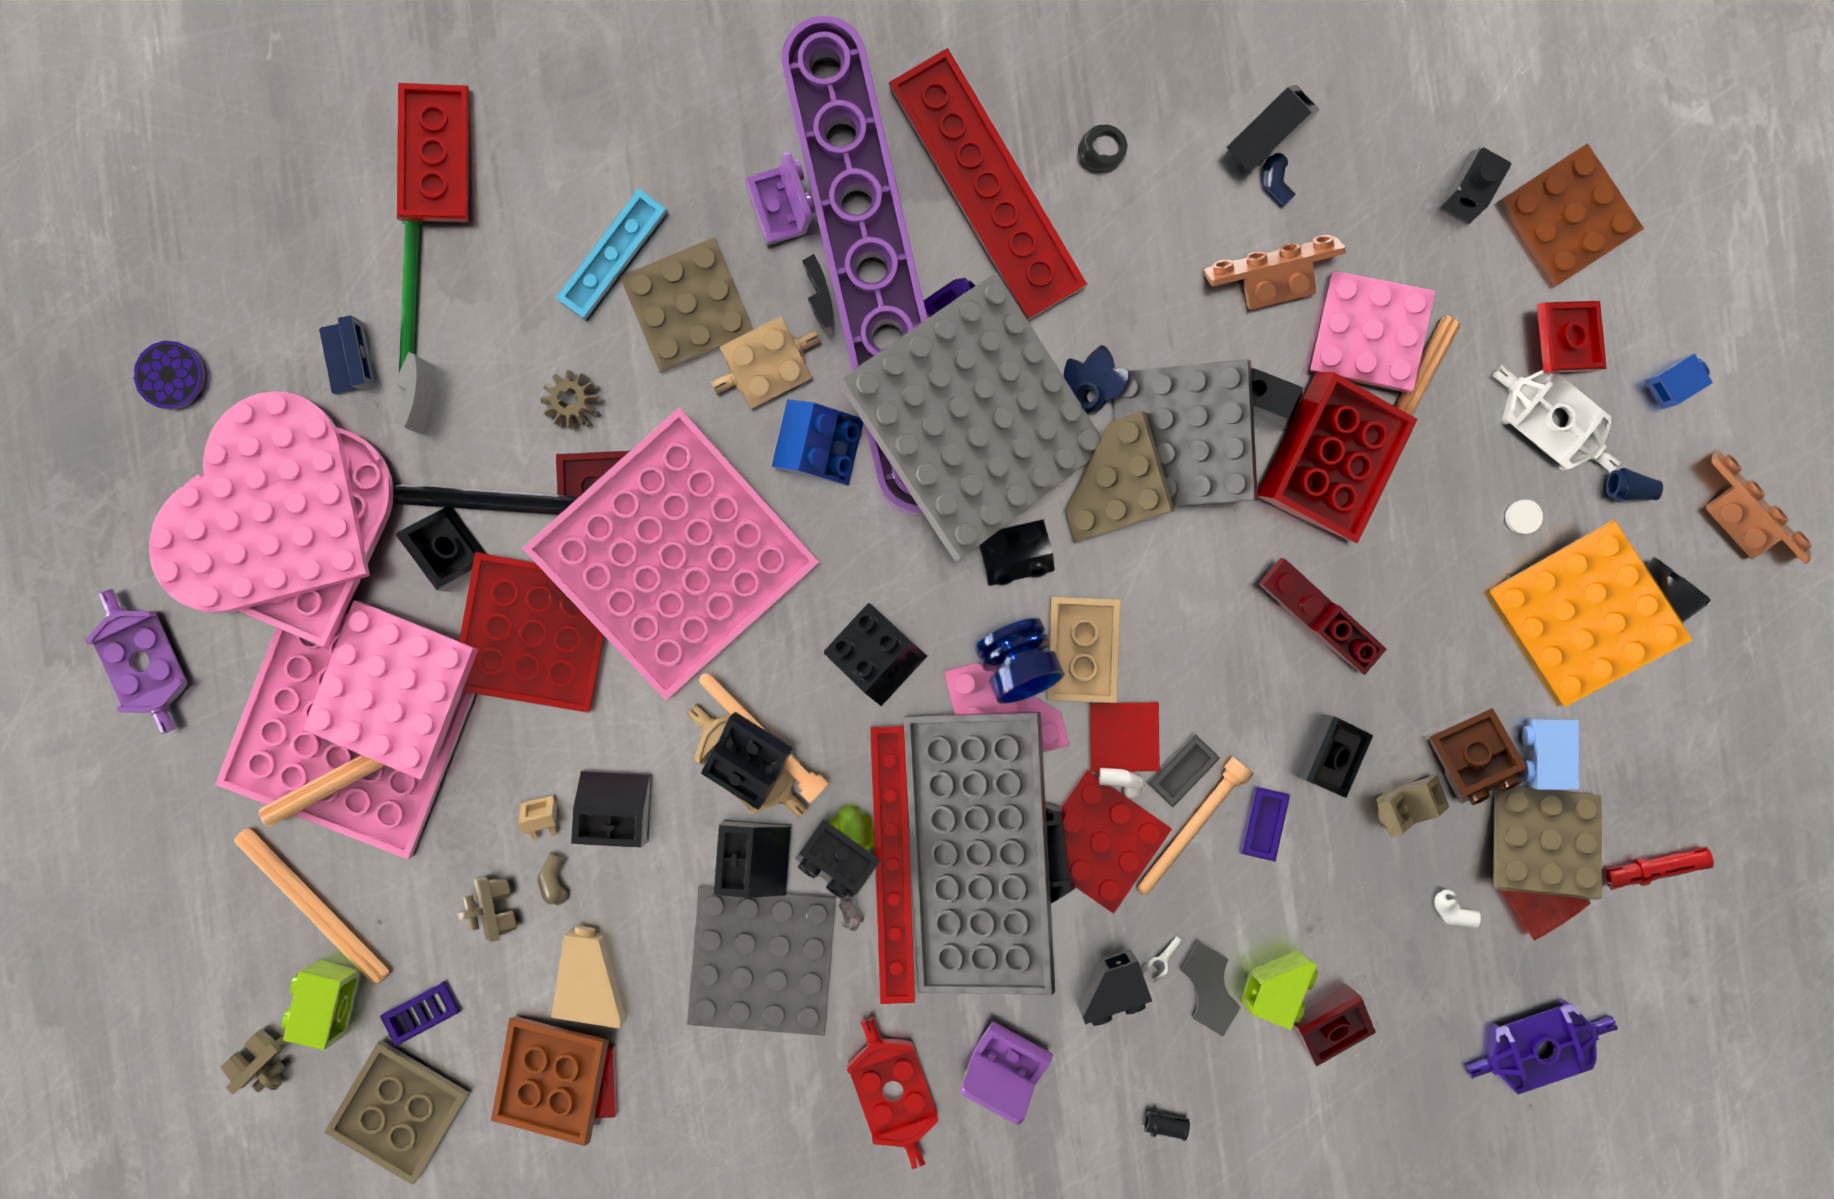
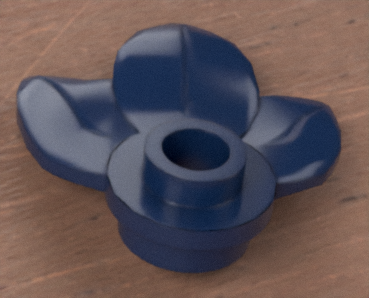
[1064,345,1130,413]

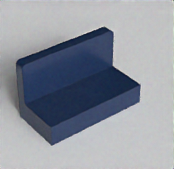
[319,315,374,395]

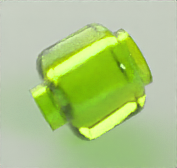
[828,807,874,850]

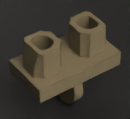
[456,877,517,942]
[220,1029,289,1095]

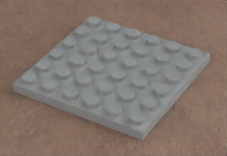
[837,272,1102,561]

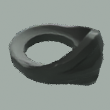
[1078,124,1128,170]

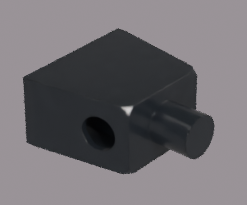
[1439,147,1512,225]
[1251,368,1303,430]

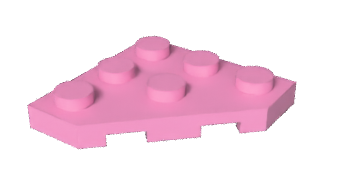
[944,663,1069,752]

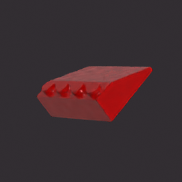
[1257,372,1418,543]

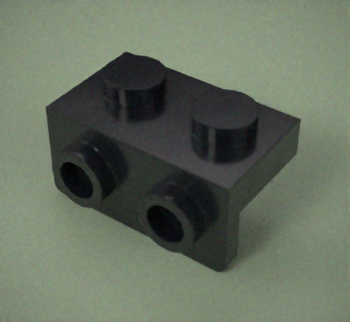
[979,519,1055,586]

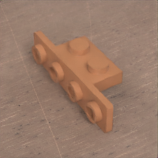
[1204,235,1346,310]
[1706,450,1812,564]

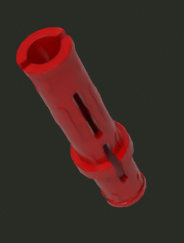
[1604,847,1714,890]

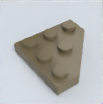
[1066,411,1175,542]

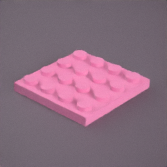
[303,600,479,781]

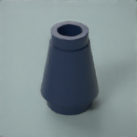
[1606,468,1663,502]

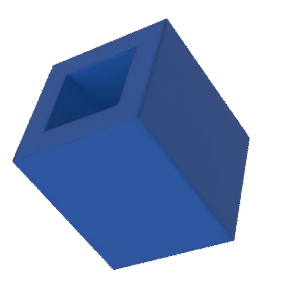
[1647,353,1713,408]

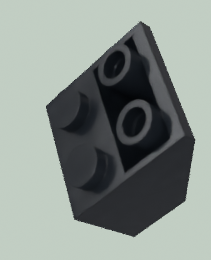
[571,771,651,848]
[713,821,791,898]
[1077,949,1152,1026]

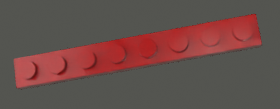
[870,725,915,1004]

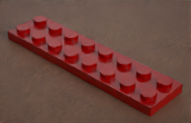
[889,48,1087,320]

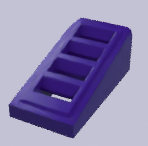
[380,982,459,1047]

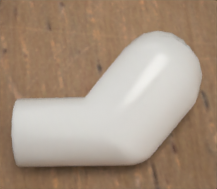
[1099,768,1144,798]
[1434,890,1481,928]

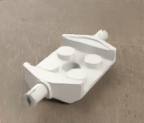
[1492,365,1621,473]

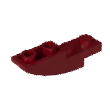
[1258,558,1387,675]

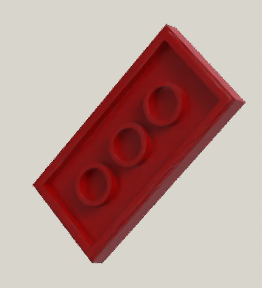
[397,83,469,222]

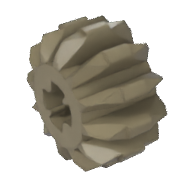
[540,370,601,430]

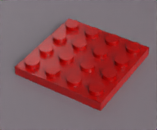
[459,552,604,713]

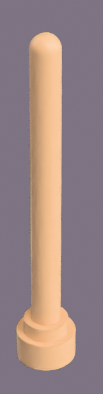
[699,673,829,803]
[1137,757,1254,895]

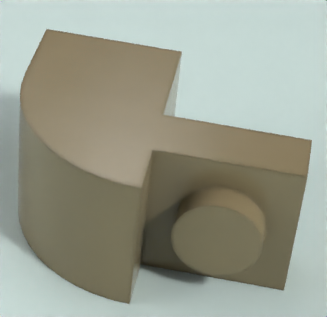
[1376,775,1449,838]

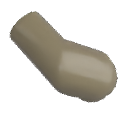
[537,852,567,905]

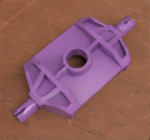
[86,589,188,735]

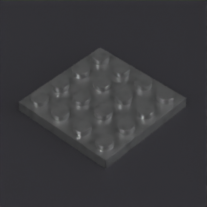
[1114,359,1258,506]
[687,885,836,1036]

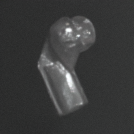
[839,898,864,931]

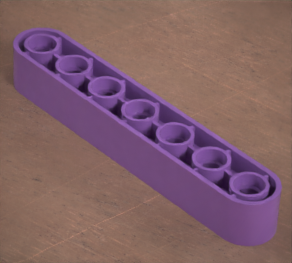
[782,16,927,516]

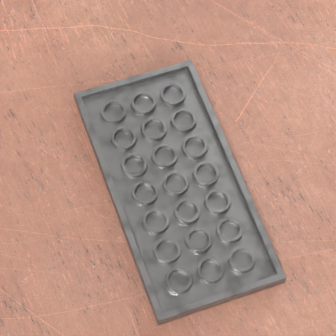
[903,712,1055,995]

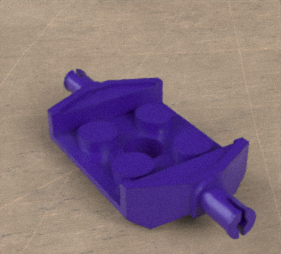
[1466,1000,1618,1095]

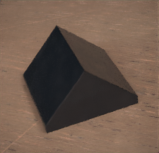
[395,507,486,592]
[1297,714,1373,798]

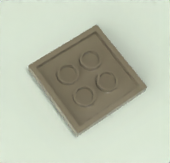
[620,237,753,373]
[1493,786,1602,900]
[324,1040,470,1185]

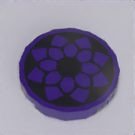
[133,341,206,410]

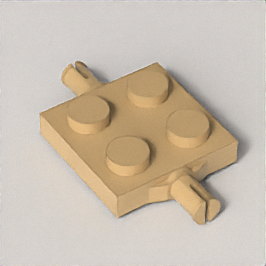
[711,315,821,409]

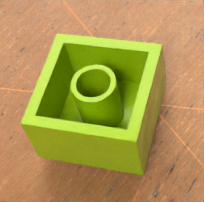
[281,959,360,1050]

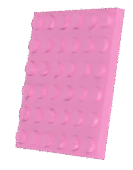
[522,407,819,701]
[215,612,475,859]

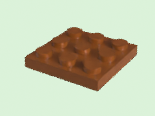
[1498,143,1644,287]
[491,1016,609,1146]

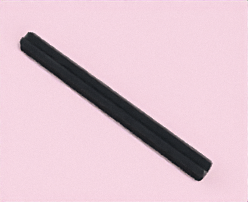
[393,485,578,515]

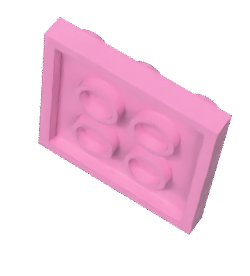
[1309,271,1436,394]

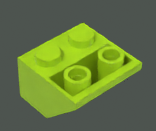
[1240,950,1318,1030]

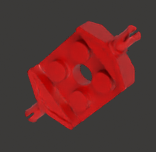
[847,1017,939,1169]

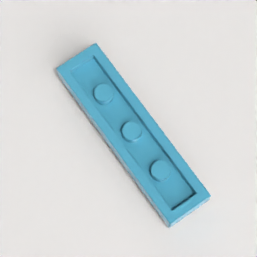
[556,188,668,320]

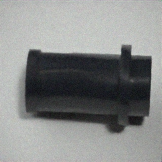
[1144,1109,1190,1141]

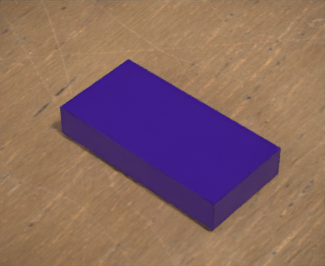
[1240,786,1290,862]

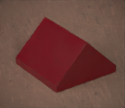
[1293,985,1376,1067]

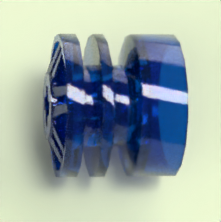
[975,618,1065,704]

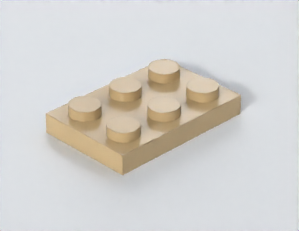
[1047,597,1121,703]

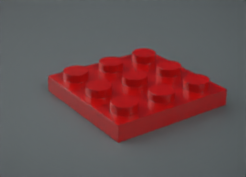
[1060,769,1172,914]

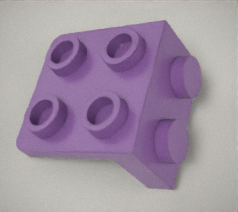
[745,152,815,246]
[960,1021,1053,1125]

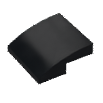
[802,254,835,339]
[701,712,793,810]

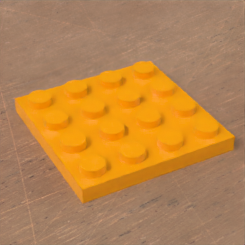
[1490,519,1692,707]

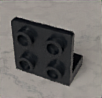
[824,603,927,706]
[795,819,881,899]

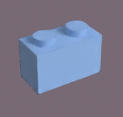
[1522,718,1579,790]

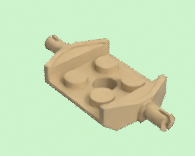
[686,704,808,819]

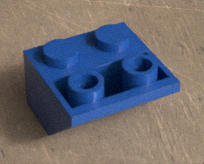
[772,399,863,485]

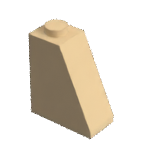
[551,926,626,1029]

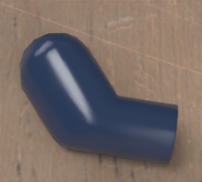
[1262,153,1296,206]

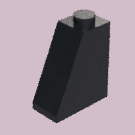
[1226,85,1320,172]

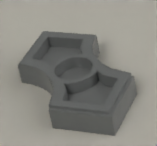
[1180,940,1241,1036]

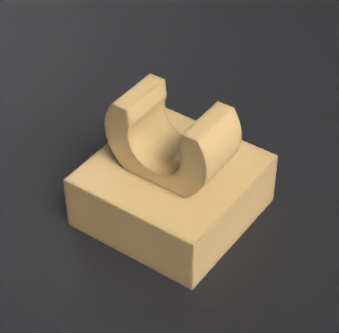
[518,795,557,840]

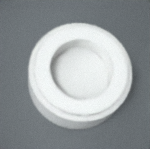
[1505,499,1543,534]

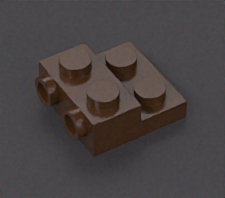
[1429,708,1527,805]

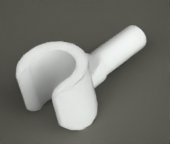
[1142,936,1183,982]

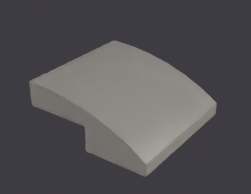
[392,352,434,434]

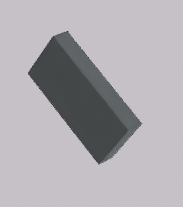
[1147,734,1220,807]

